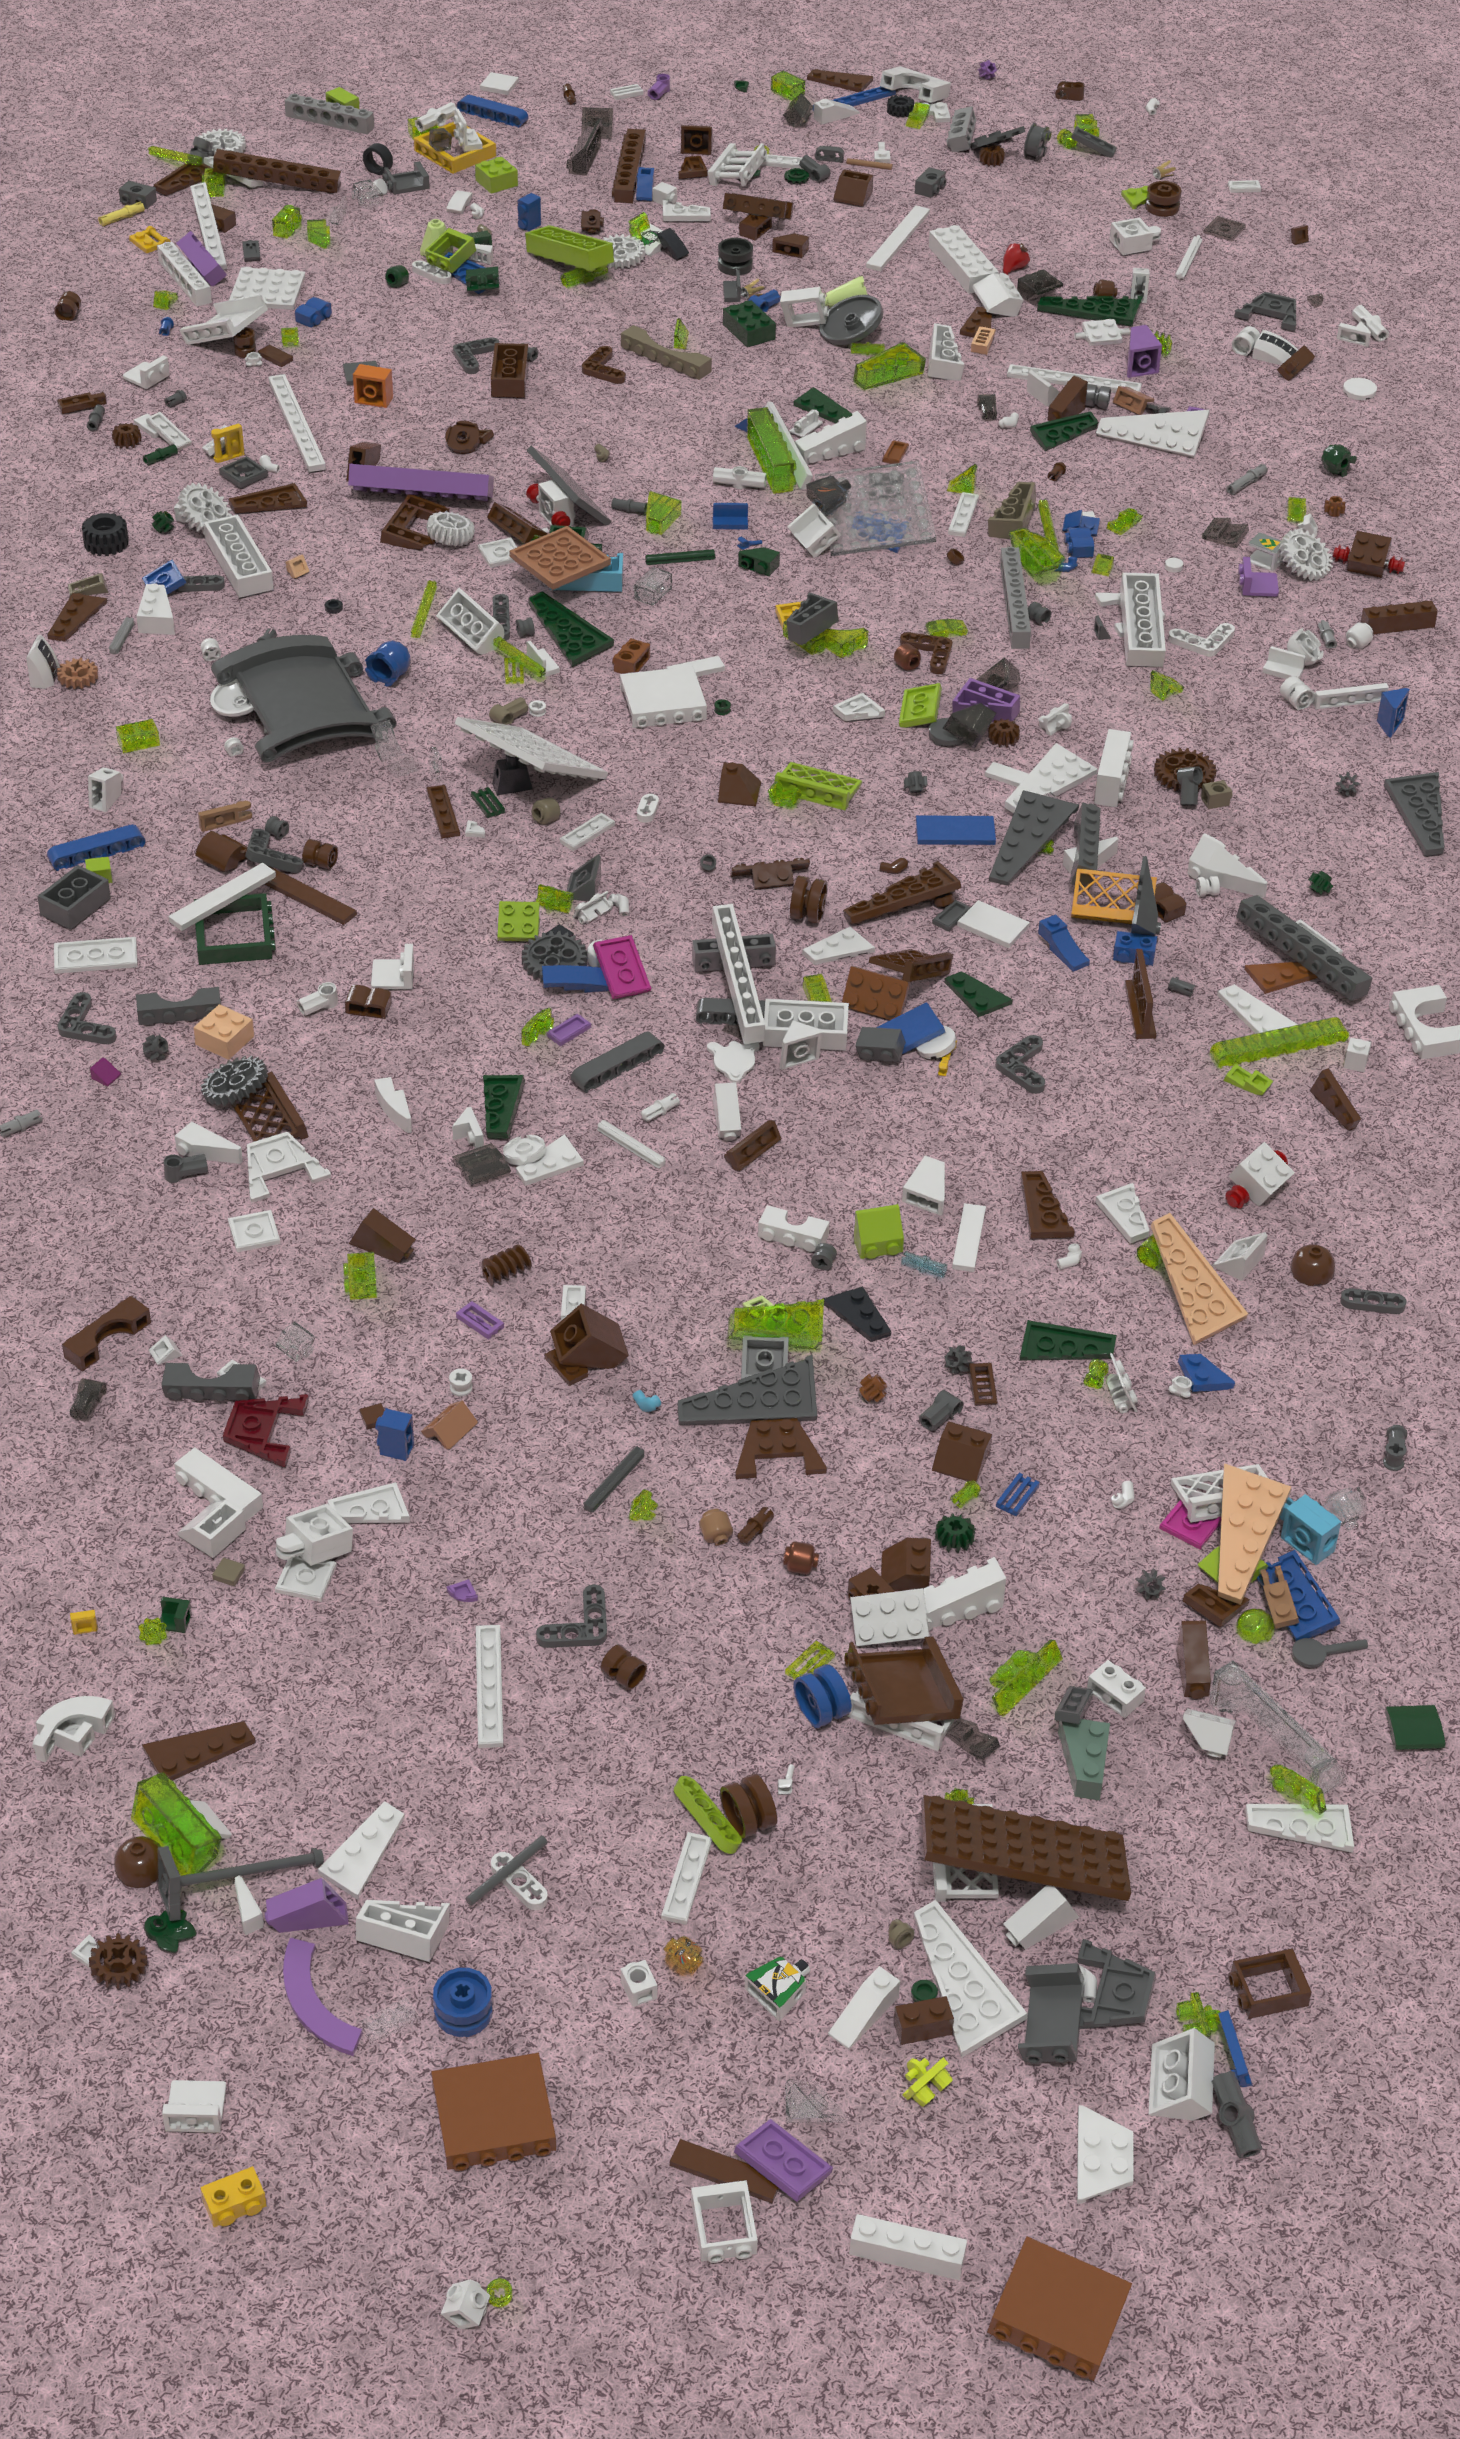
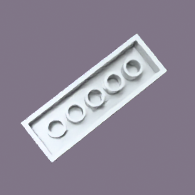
[929,225,999,294]
[204,515,274,598]
[1120,573,1166,667]

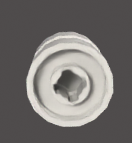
[1232,326,1260,356]
[1280,676,1315,710]

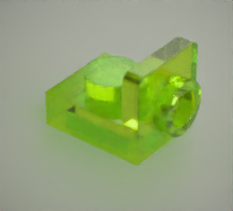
[153,290,178,310]

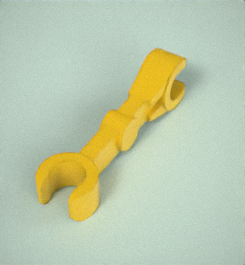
[938,1041,957,1076]

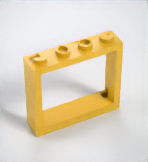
[414,122,496,174]

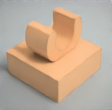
[285,555,310,578]

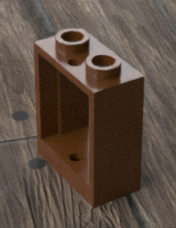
[1228,1948,1312,2019]

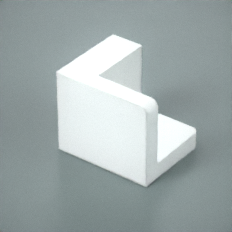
[53,1721,95,1757]

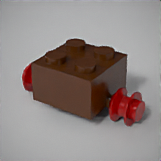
[1333,531,1405,578]

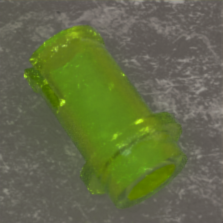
[951,1480,981,1508]

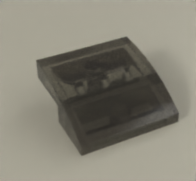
[1202,518,1249,548]
[452,1143,511,1185]

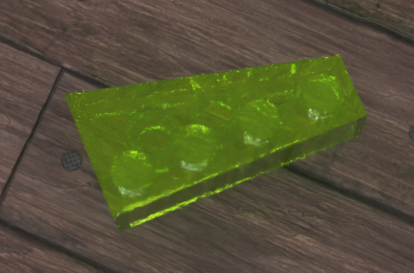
[727,1299,824,1350]

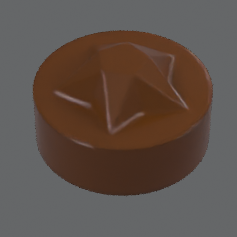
[947,548,964,566]
[934,893,954,907]

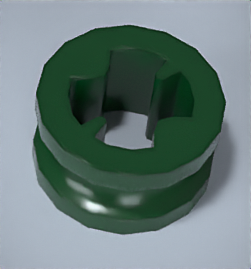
[714,699,731,716]

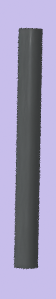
[465,1835,548,1906]

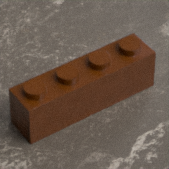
[1360,600,1438,635]

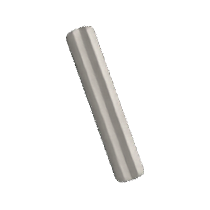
[108,617,134,654]

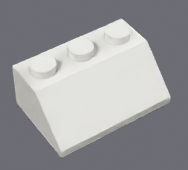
[972,273,1023,317]
[1149,2028,1215,2121]

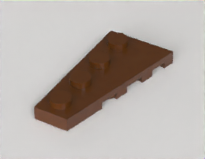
[47,593,108,642]
[1021,1171,1075,1239]
[142,1721,256,1784]

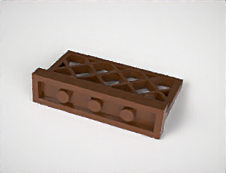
[869,949,954,982]
[1125,949,1156,1039]
[232,1071,309,1142]

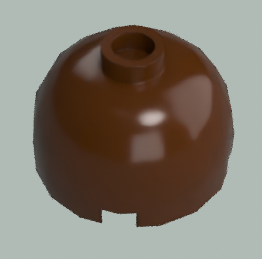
[1290,1244,1335,1286]
[114,1836,161,1888]

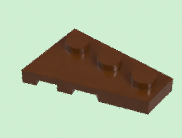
[960,307,992,338]
[1310,1068,1361,1131]

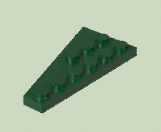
[528,591,614,667]

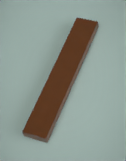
[264,866,357,925]

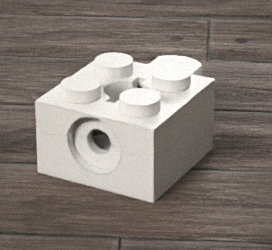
[1109,218,1161,255]
[276,1504,353,1566]

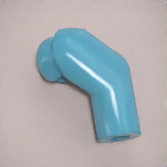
[632,1390,661,1412]

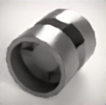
[188,136,214,163]
[1085,384,1111,409]

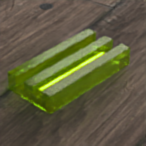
[504,657,524,684]
[785,1641,835,1680]

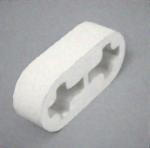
[637,794,659,823]

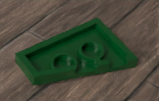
[944,971,1013,1018]

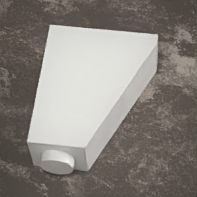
[713,1082,741,1141]
[902,1156,945,1216]
[1003,1885,1080,1950]

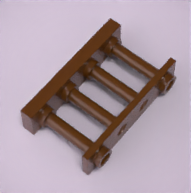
[723,193,794,219]

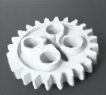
[198,129,246,157]
[603,234,645,269]
[177,483,232,535]
[1279,529,1333,581]

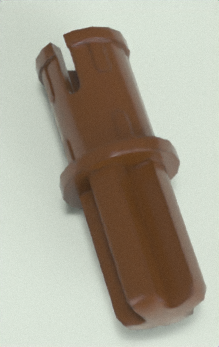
[562,83,576,105]
[737,1507,774,1544]

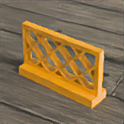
[1071,869,1157,924]

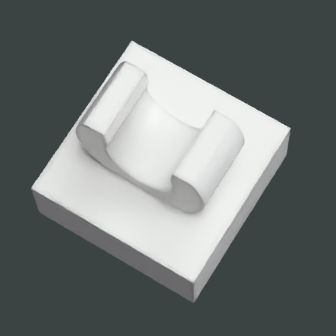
[1297,514,1318,537]

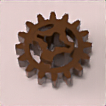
[89,1933,147,1989]

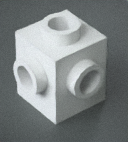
[441,2280,490,2329]

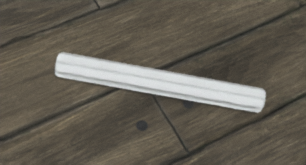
[1175,235,1202,280]

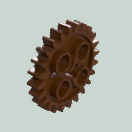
[1154,748,1217,792]

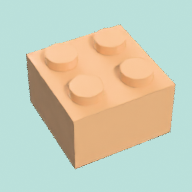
[194,1004,254,1060]

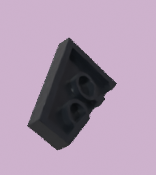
[822,1286,891,1342]

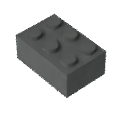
[37,865,111,930]

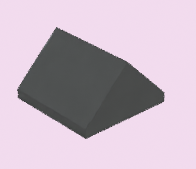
[565,854,601,901]

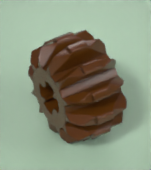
[979,144,1005,167]
[112,423,142,449]
[988,718,1020,748]

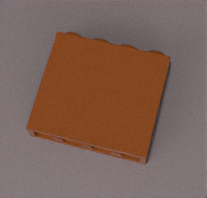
[431,2052,556,2171]
[987,2236,1132,2381]

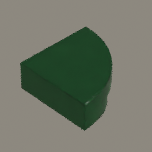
[734,80,749,93]

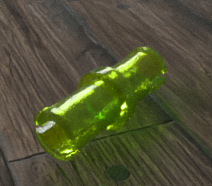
[851,342,885,355]

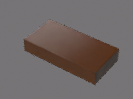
[258,344,293,367]

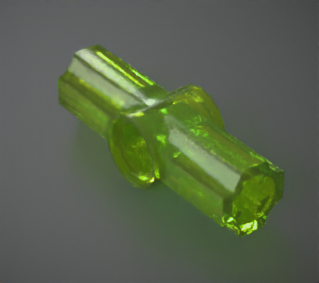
[560,267,608,288]

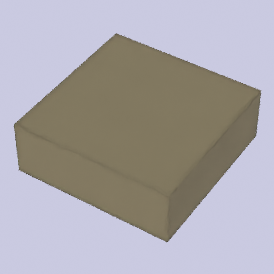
[212,1558,245,1587]

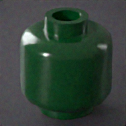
[385,265,409,288]

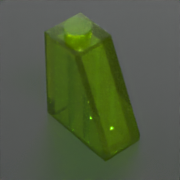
[646,491,682,535]

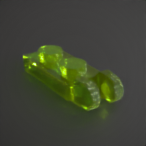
[1270,1764,1327,1815]

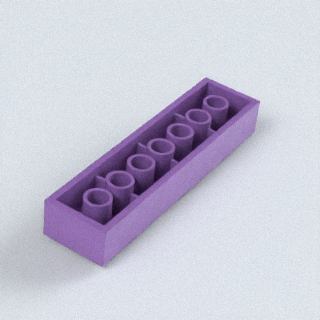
[348,464,494,501]

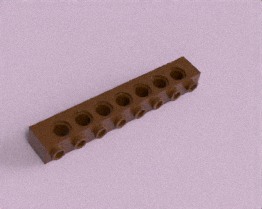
[612,128,646,204]
[213,149,341,193]

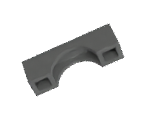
[136,987,221,1025]
[161,1363,260,1401]

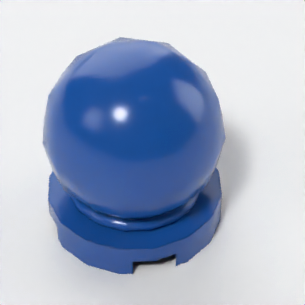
[365,640,411,687]

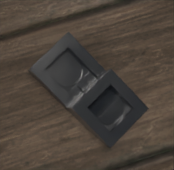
[656,228,689,260]

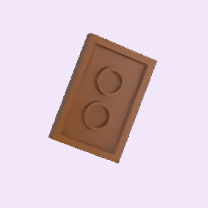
[842,966,911,1020]

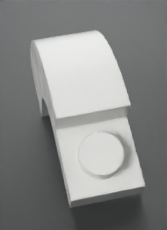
[33,1696,115,1762]

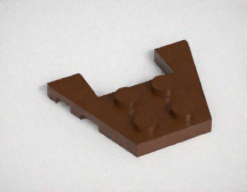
[735,1418,827,1479]

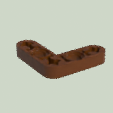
[582,346,626,384]
[900,632,953,675]

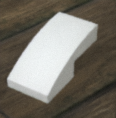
[446,190,473,214]

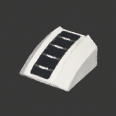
[1252,330,1298,365]
[26,635,60,689]

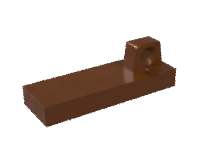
[1277,345,1315,381]
[724,1120,782,1171]

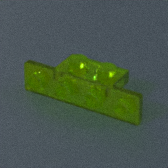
[989,1639,1063,1716]

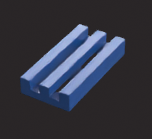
[996,1472,1040,1517]

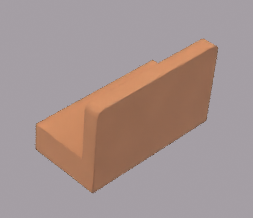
[1113,386,1155,415]
[421,1400,478,1449]

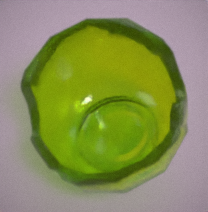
[1236,1608,1275,1644]

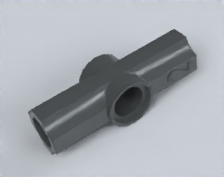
[1212,2071,1262,2158]

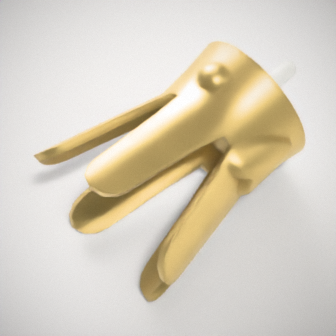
[1153,160,1176,179]
[741,279,764,299]

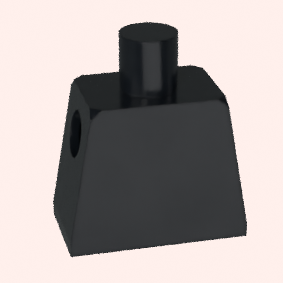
[492,755,533,796]

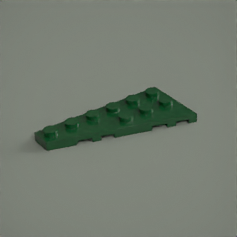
[1037,296,1143,326]

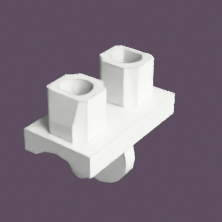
[1038,703,1072,736]

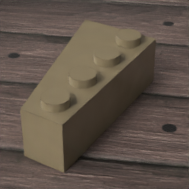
[988,482,1036,539]

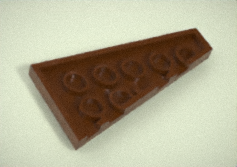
[843,861,962,924]

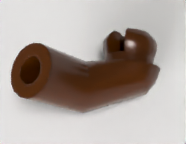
[879,858,908,874]

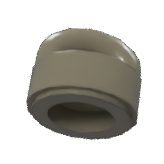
[888,1919,915,1949]

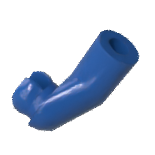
[1054,557,1078,572]

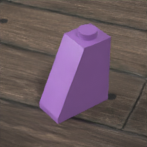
[265,1878,348,1933]

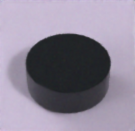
[324,599,343,614]

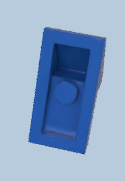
[1062,510,1100,536]

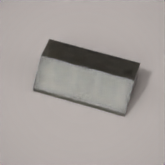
[566,119,601,176]

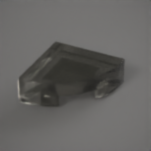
[1307,293,1324,308]

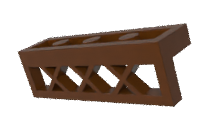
[487,502,548,544]

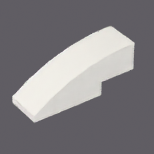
[374,1077,412,1133]

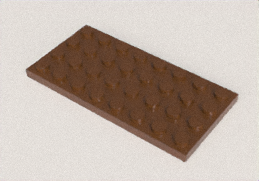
[921,1795,1132,1901]

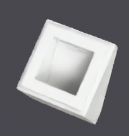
[149,1335,182,1365]

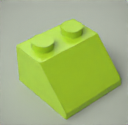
[854,1204,904,1259]

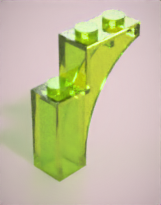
[783,621,869,658]

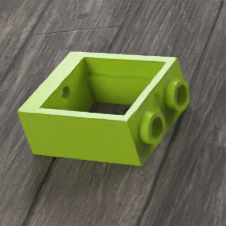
[425,228,476,273]

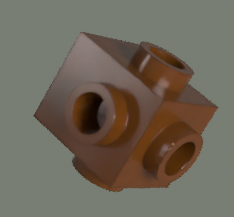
[581,209,604,234]

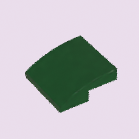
[1385,1705,1446,1750]

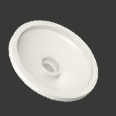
[210,679,255,717]

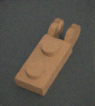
[198,800,252,832]
[1260,1566,1299,1629]

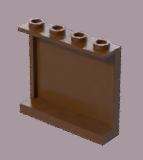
[844,1636,964,1725]

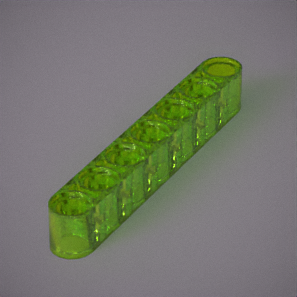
[1210,1017,1349,1068]

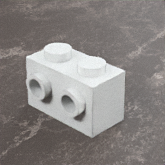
[1087,1660,1146,1718]

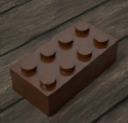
[491,343,529,398]

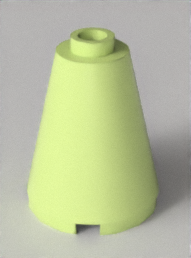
[825,276,867,309]

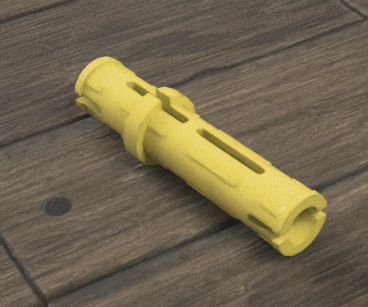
[98,201,145,227]

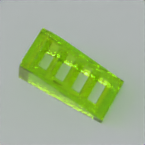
[803,974,832,1002]

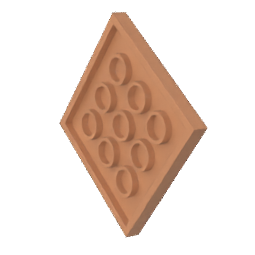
[509,526,611,590]

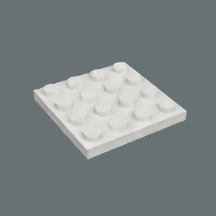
[229,267,305,310]

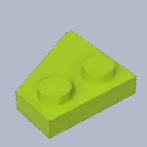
[1121,186,1148,209]

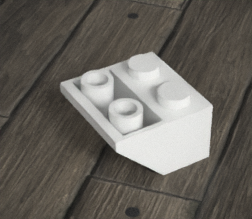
[178,1500,246,1558]

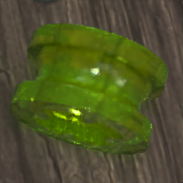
[487,2278,512,2308]

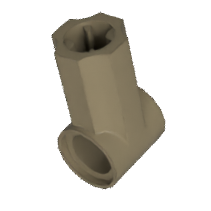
[489,697,528,725]

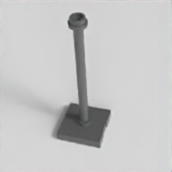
[158,1846,324,1921]

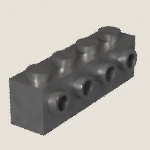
[692,934,776,972]

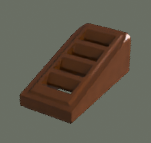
[967,1363,998,1406]

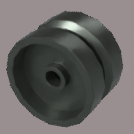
[718,238,753,276]

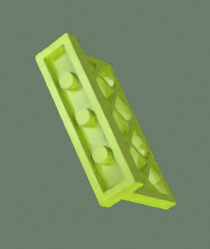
[773,762,862,811]

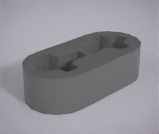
[815,146,845,163]

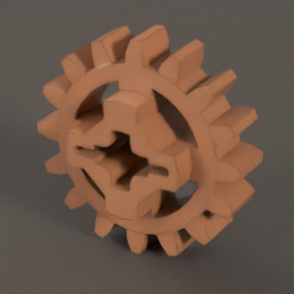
[57,658,98,689]

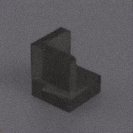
[429,128,452,151]

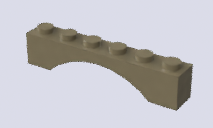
[621,325,712,380]

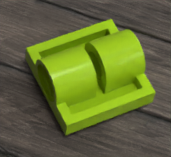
[497,901,540,941]

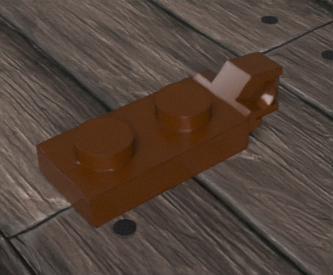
[57,392,107,414]

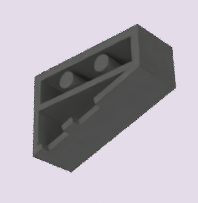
[786,592,839,645]

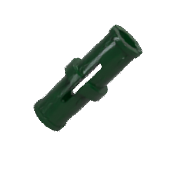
[143,444,178,466]

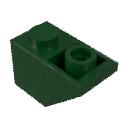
[738,547,780,577]

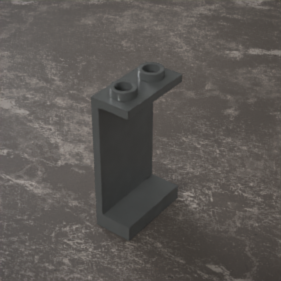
[1018,1963,1084,2064]

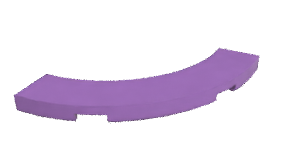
[283,1938,363,2056]

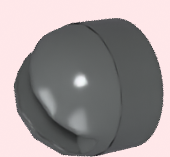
[700,854,716,871]

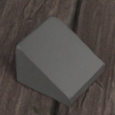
[1094,615,1111,640]

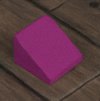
[90,1057,121,1087]

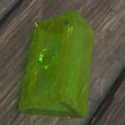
[674,318,689,349]

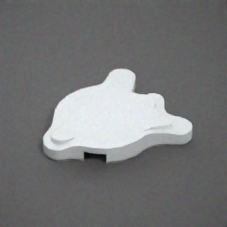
[707,1041,759,1083]

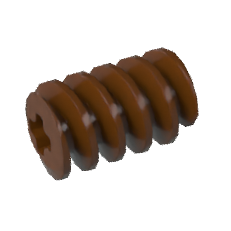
[481,1244,532,1286]

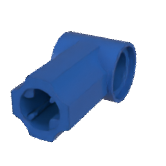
[748,289,781,312]

